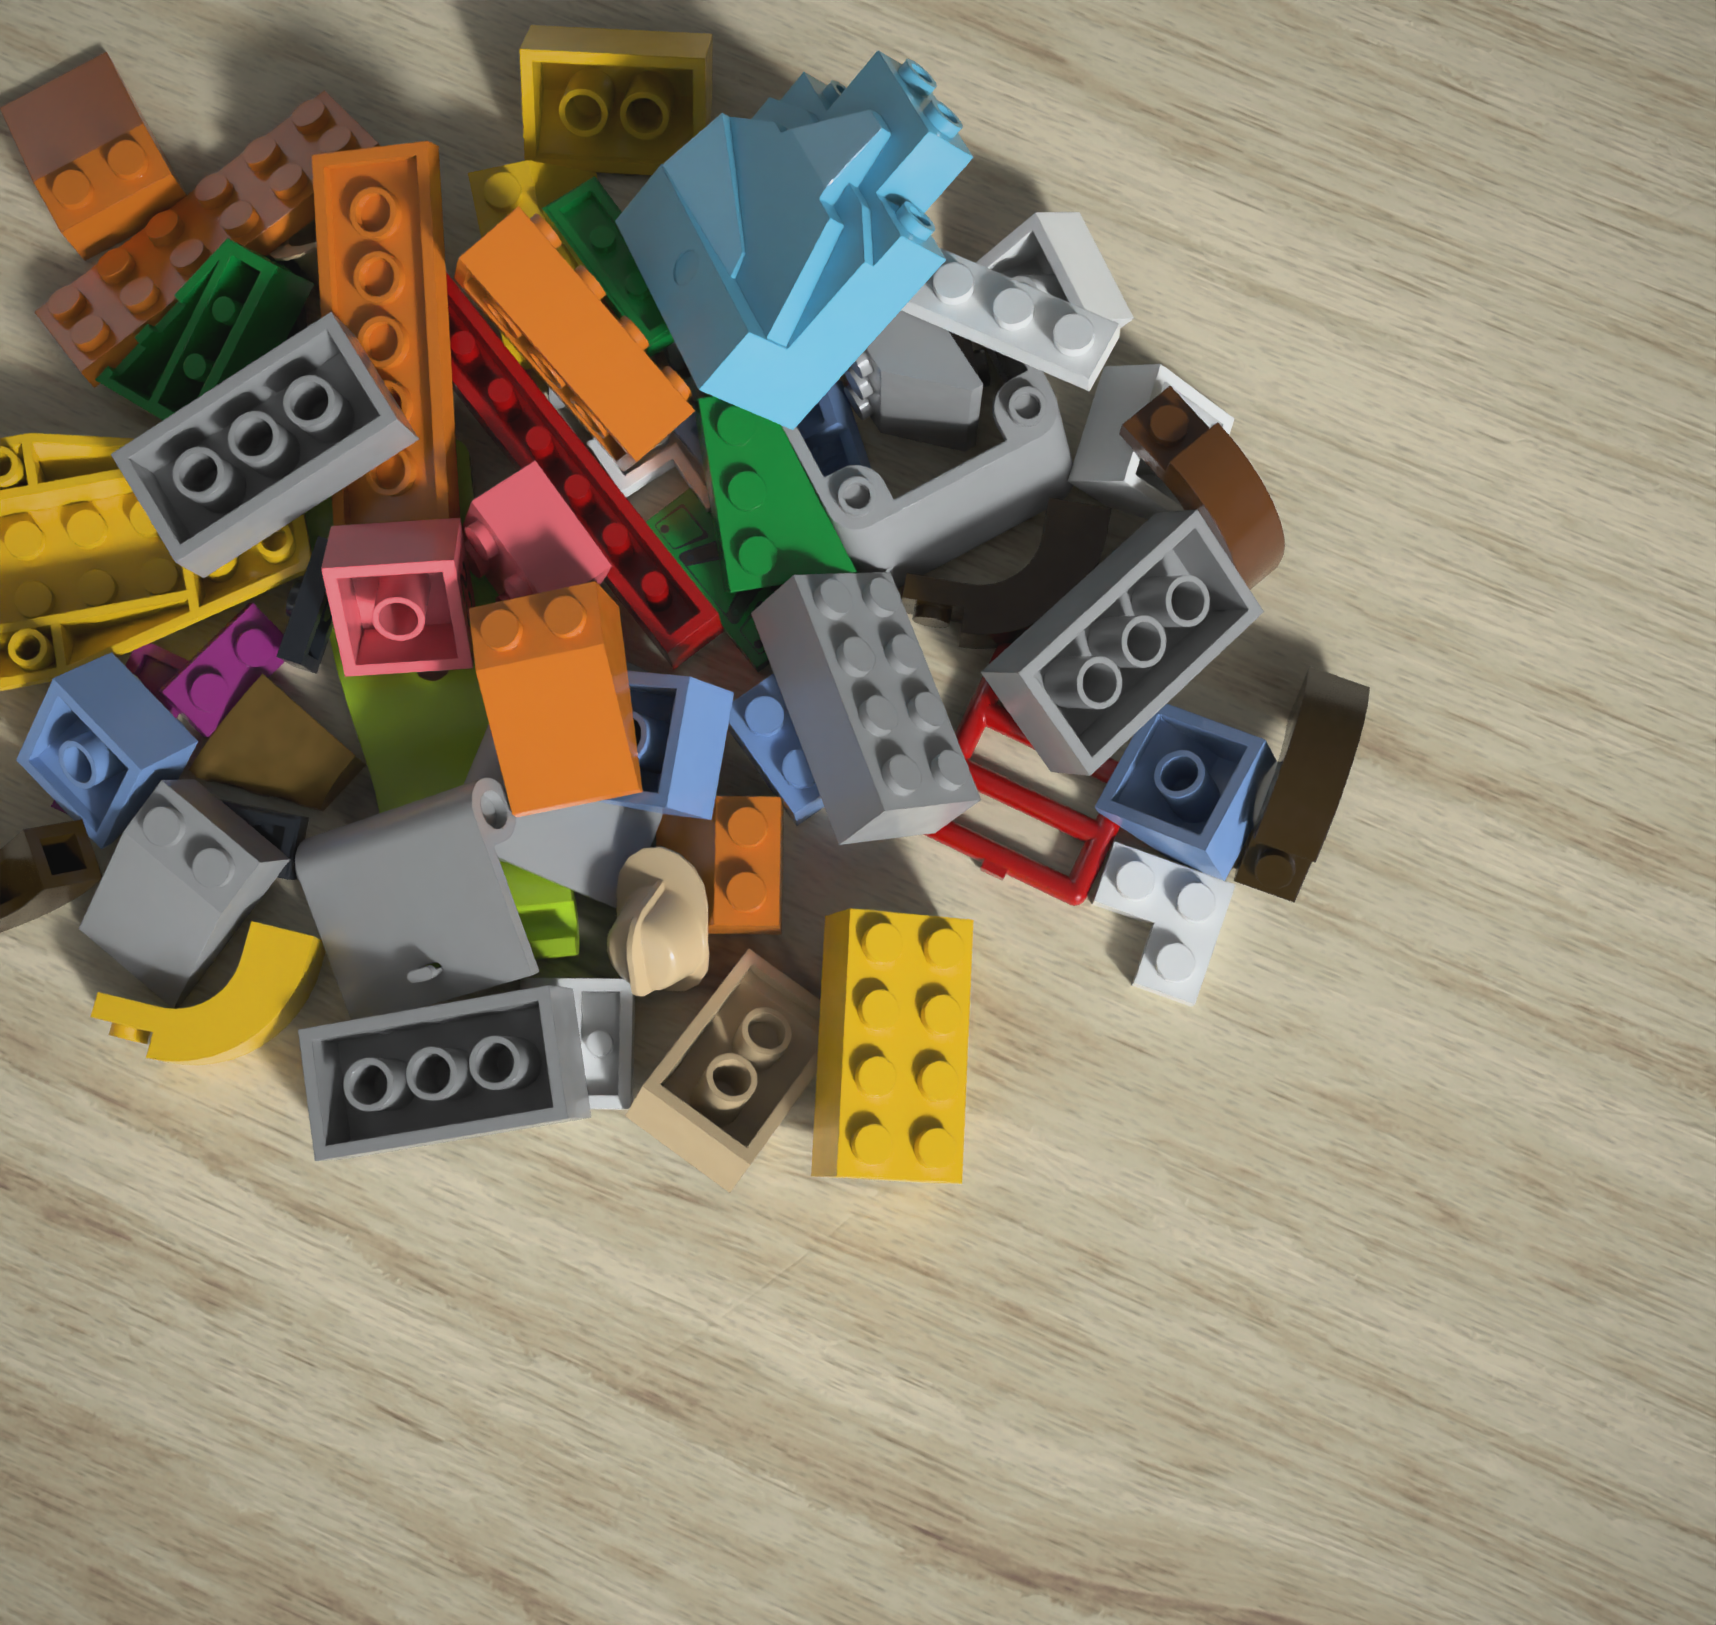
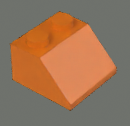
[656,796,784,935]

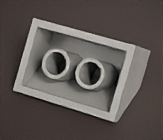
[844,311,983,452]

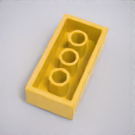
[811,908,974,1184]

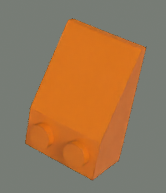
[0,52,187,261]
[469,581,643,817]

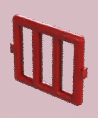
[924,642,1120,906]

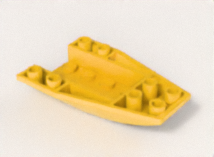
[0,433,312,691]

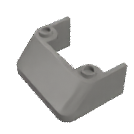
[782,351,1073,589]

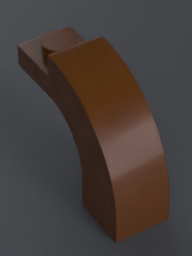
[1119,386,1285,590]

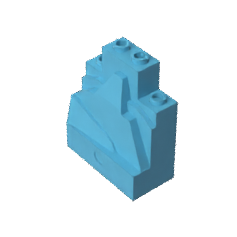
[615,50,974,430]

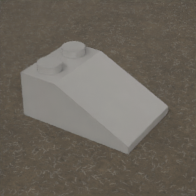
[79,779,290,1009]

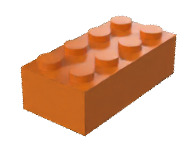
[454,206,695,472]

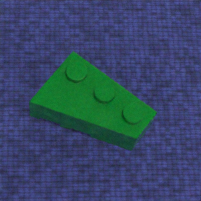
[95,238,315,420]
[693,396,857,593]

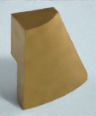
[189,674,366,811]

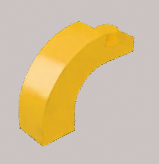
[90,921,326,1065]

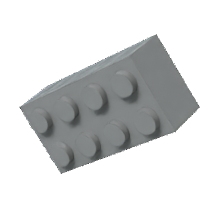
[111,312,419,578]
[981,509,1264,776]
[751,572,981,845]
[298,985,591,1161]

